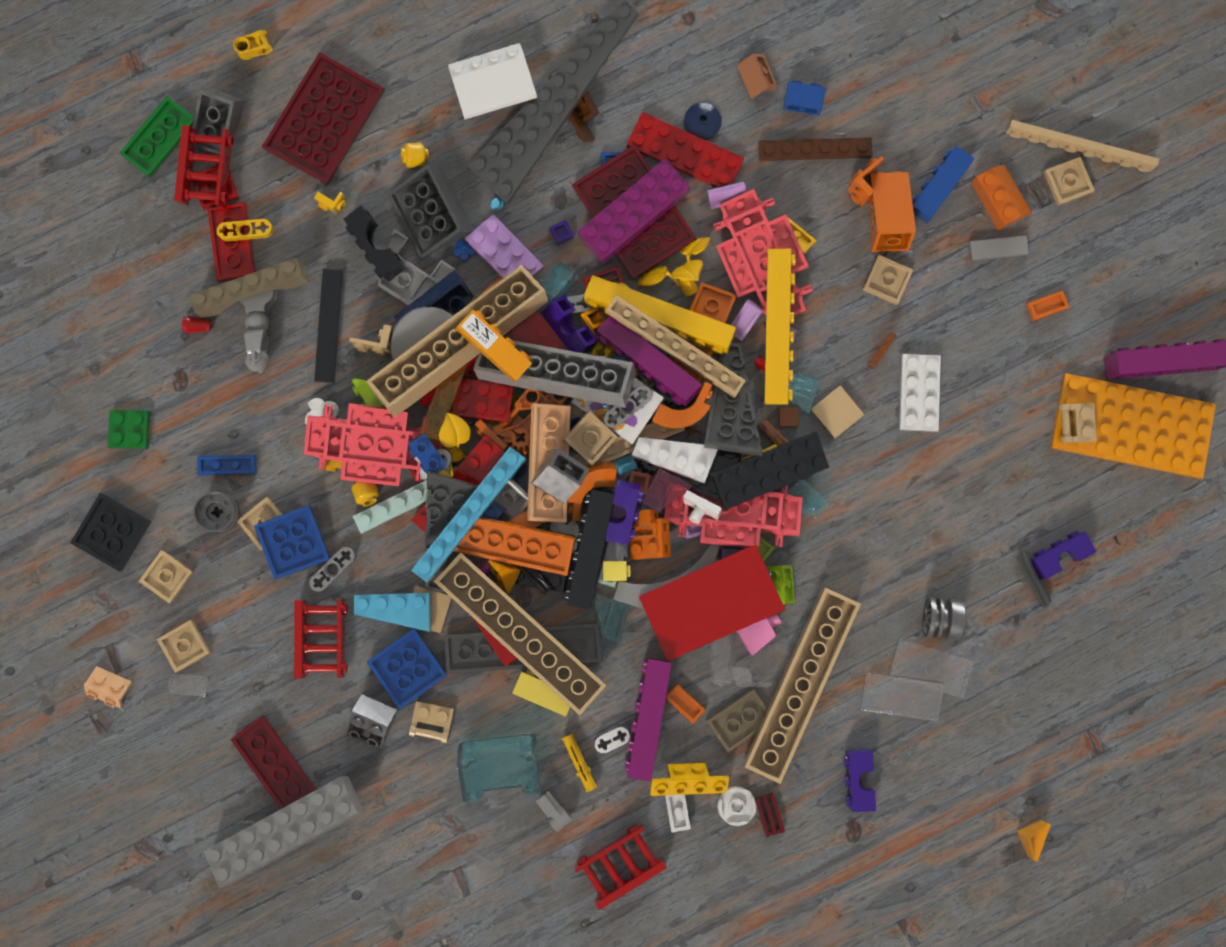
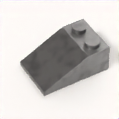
[192,88,244,155]

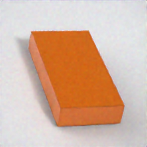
[1026,290,1070,322]
[666,683,706,724]

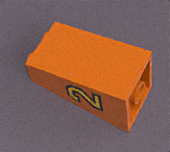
[868,171,916,252]

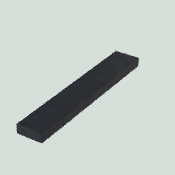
[314,269,343,383]

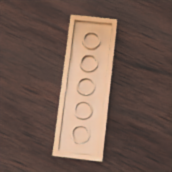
[527,403,571,523]

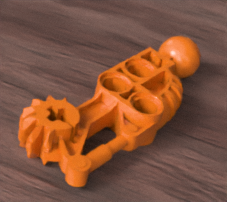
[492,389,571,455]

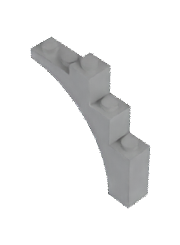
[614,544,724,609]

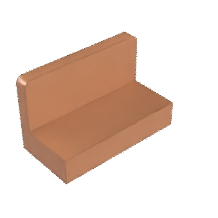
[737,54,778,98]

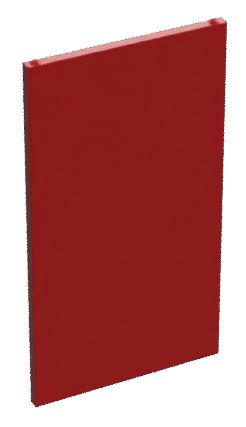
[639,544,786,661]

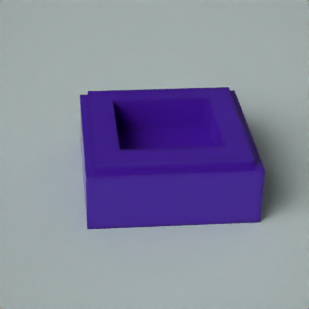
[549,220,574,246]

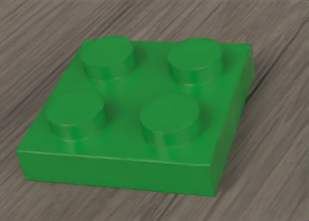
[108,410,150,449]

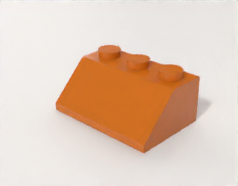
[971,165,1032,231]

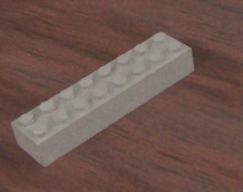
[474,340,636,408]
[203,776,365,888]

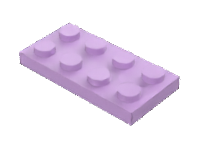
[465,214,544,279]

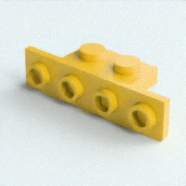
[650,763,729,796]

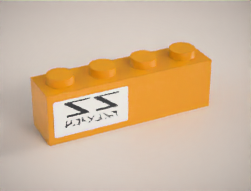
[455,309,532,382]

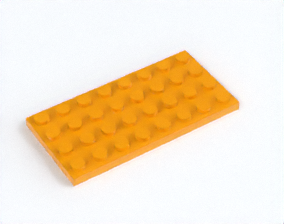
[1050,373,1216,479]

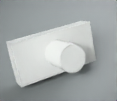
[683,490,722,524]

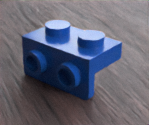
[408,434,447,474]

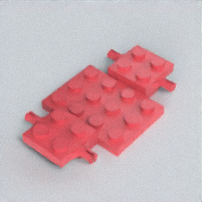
[713,189,813,316]
[304,403,443,486]
[664,484,803,549]

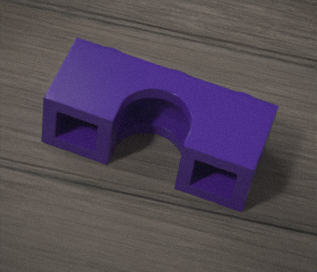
[541,295,598,353]
[605,480,643,545]
[1030,530,1097,580]
[843,749,876,812]

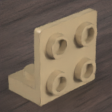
[349,324,394,357]

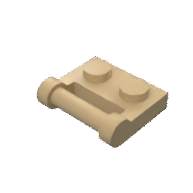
[1059,403,1097,443]
[409,701,455,744]

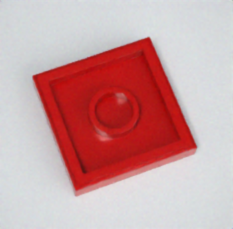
[193,164,240,211]

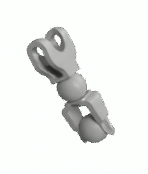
[240,290,278,373]

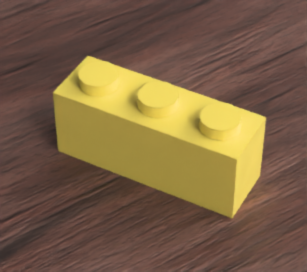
[512,669,570,717]

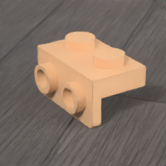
[84,666,132,708]

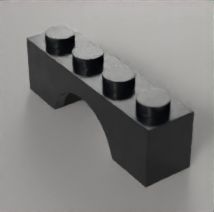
[344,205,407,282]

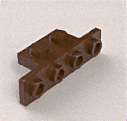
[548,75,600,142]

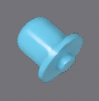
[490,197,504,211]

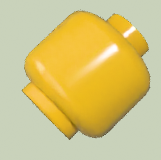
[401,142,429,168]
[351,481,379,506]

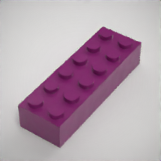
[578,158,690,265]
[1104,339,1226,380]
[624,657,672,782]

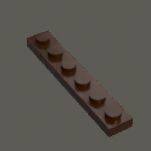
[758,137,873,161]

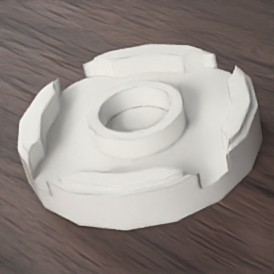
[717,786,757,826]

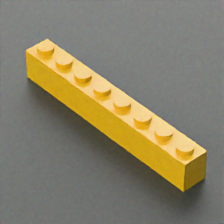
[765,249,796,405]
[584,275,736,354]

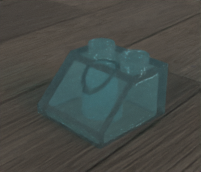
[538,261,577,304]

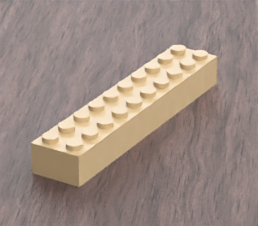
[366,265,548,418]
[434,553,606,715]
[743,588,861,784]

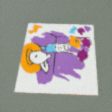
[571,356,664,444]

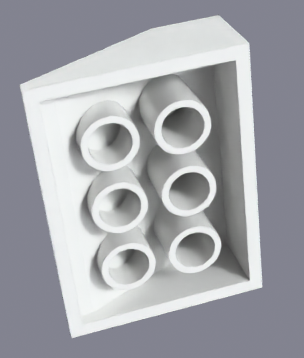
[448,43,537,119]

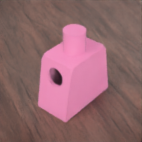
[737,614,781,655]

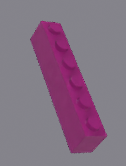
[597,316,701,407]

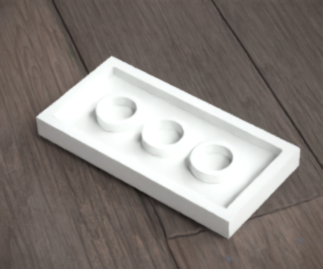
[899,354,941,432]

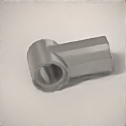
[536,790,573,832]

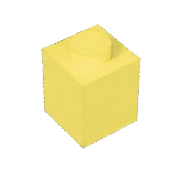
[603,561,630,581]

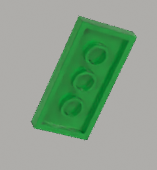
[119,96,194,178]

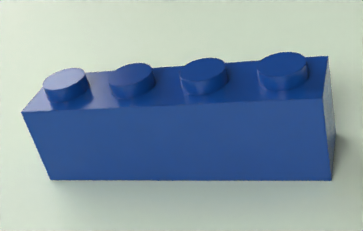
[912,146,975,223]

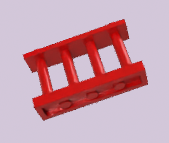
[174,125,234,209]
[294,600,348,679]
[575,824,667,910]

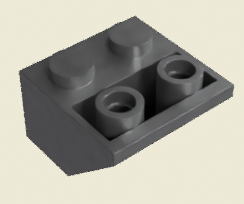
[531,448,589,503]
[346,694,397,749]

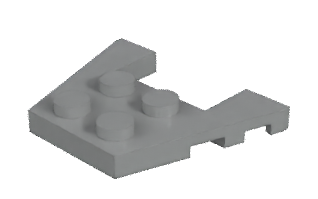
[378,229,456,306]

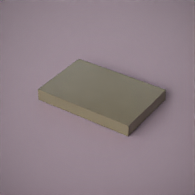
[706,688,768,753]

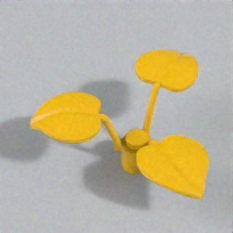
[637,237,710,296]
[437,413,470,477]

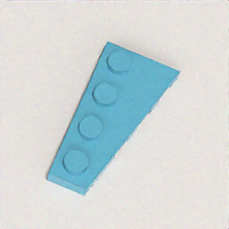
[354,593,431,632]

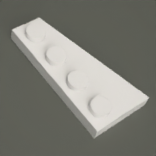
[632,437,718,484]

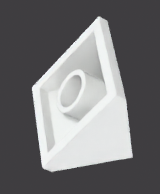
[494,479,528,519]

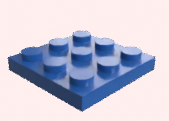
[254,505,330,580]
[367,628,448,710]

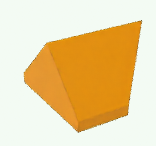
[580,307,610,343]
[488,559,521,594]
[1017,820,1051,862]

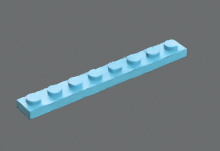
[411,447,526,583]

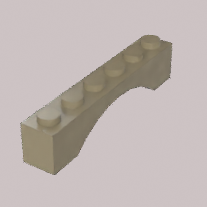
[190,257,310,319]

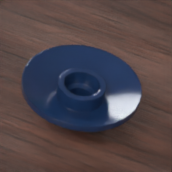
[684,103,721,140]

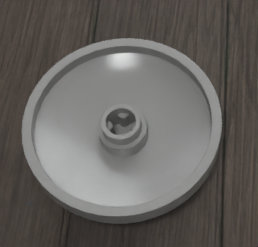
[390,307,453,361]

